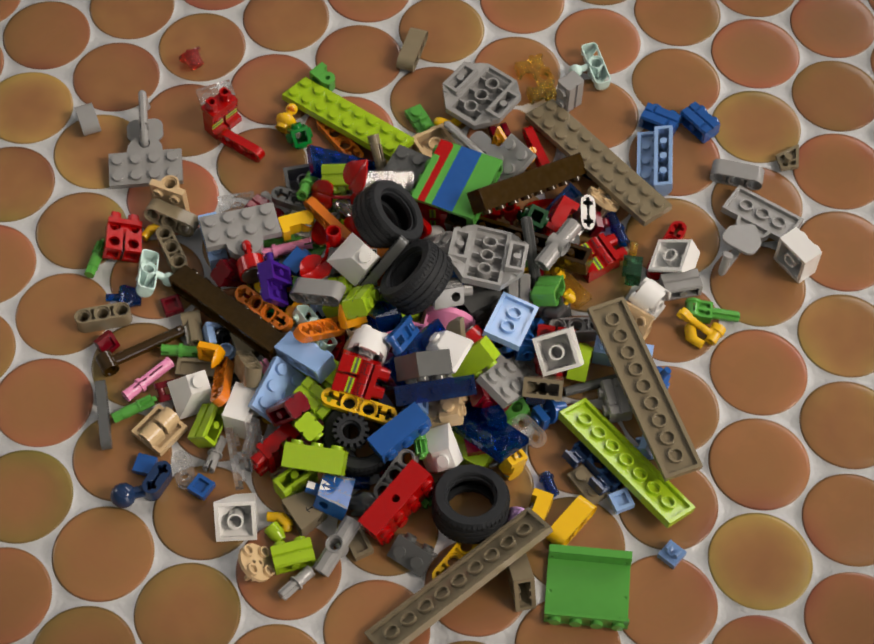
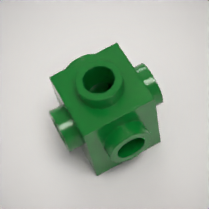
[285,122,313,150]

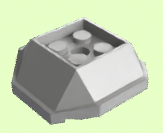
[442,61,521,130]
[448,224,529,291]

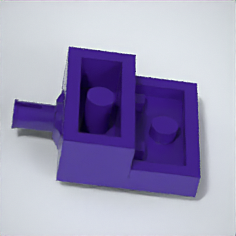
[257,252,293,308]

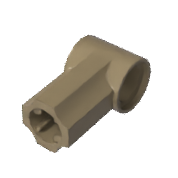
[180,310,203,346]

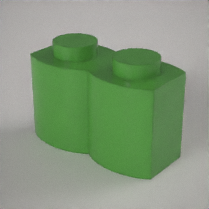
[530,275,566,307]

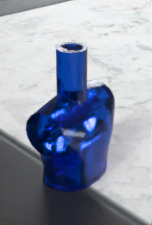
[106,285,141,308]

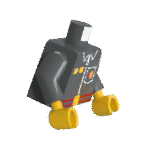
[531,267,576,321]

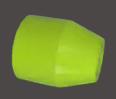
[264,521,286,542]

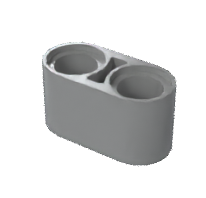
[74,102,101,136]

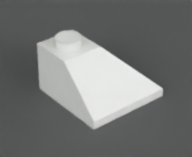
[327,232,381,287]
[648,239,700,272]
[426,330,474,375]
[167,370,212,420]
[423,423,463,472]
[213,493,257,542]

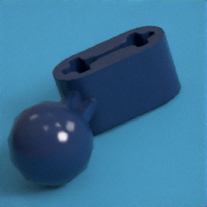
[110,461,172,508]

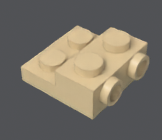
[412,123,457,157]
[426,385,468,428]

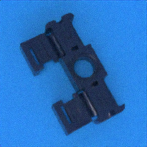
[562,440,623,496]

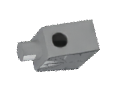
[431,277,473,310]

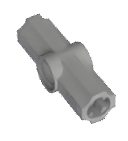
[534,218,582,271]
[312,515,361,577]

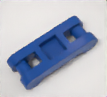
[384,314,420,356]

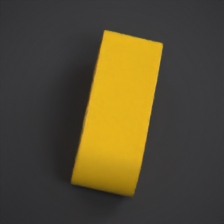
[545,495,597,545]

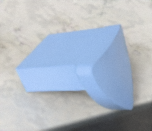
[202,322,223,344]

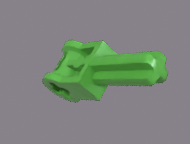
[685,297,740,324]

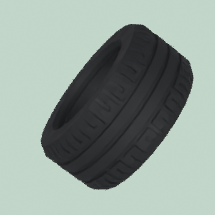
[352,180,424,248]
[380,239,453,315]
[322,399,393,478]
[432,464,510,544]

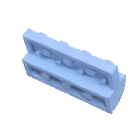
[637,125,673,197]

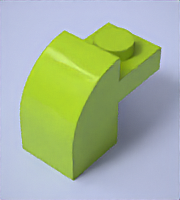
[566,343,594,382]

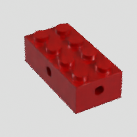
[358,459,435,547]

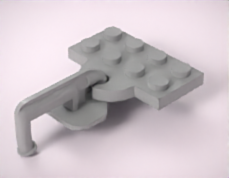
[108,90,184,189]
[443,121,537,182]
[718,185,804,276]

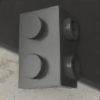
[387,532,438,577]

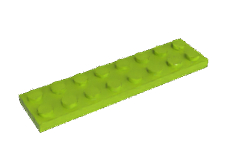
[282,77,414,161]
[558,398,696,528]

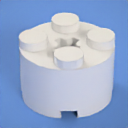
[628,277,671,320]
[346,324,391,366]

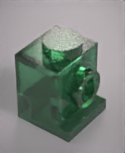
[622,255,643,286]

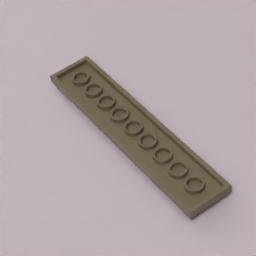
[525,99,672,227]
[587,296,703,482]
[364,507,553,644]

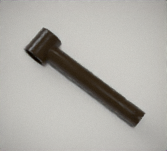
[96,325,185,377]

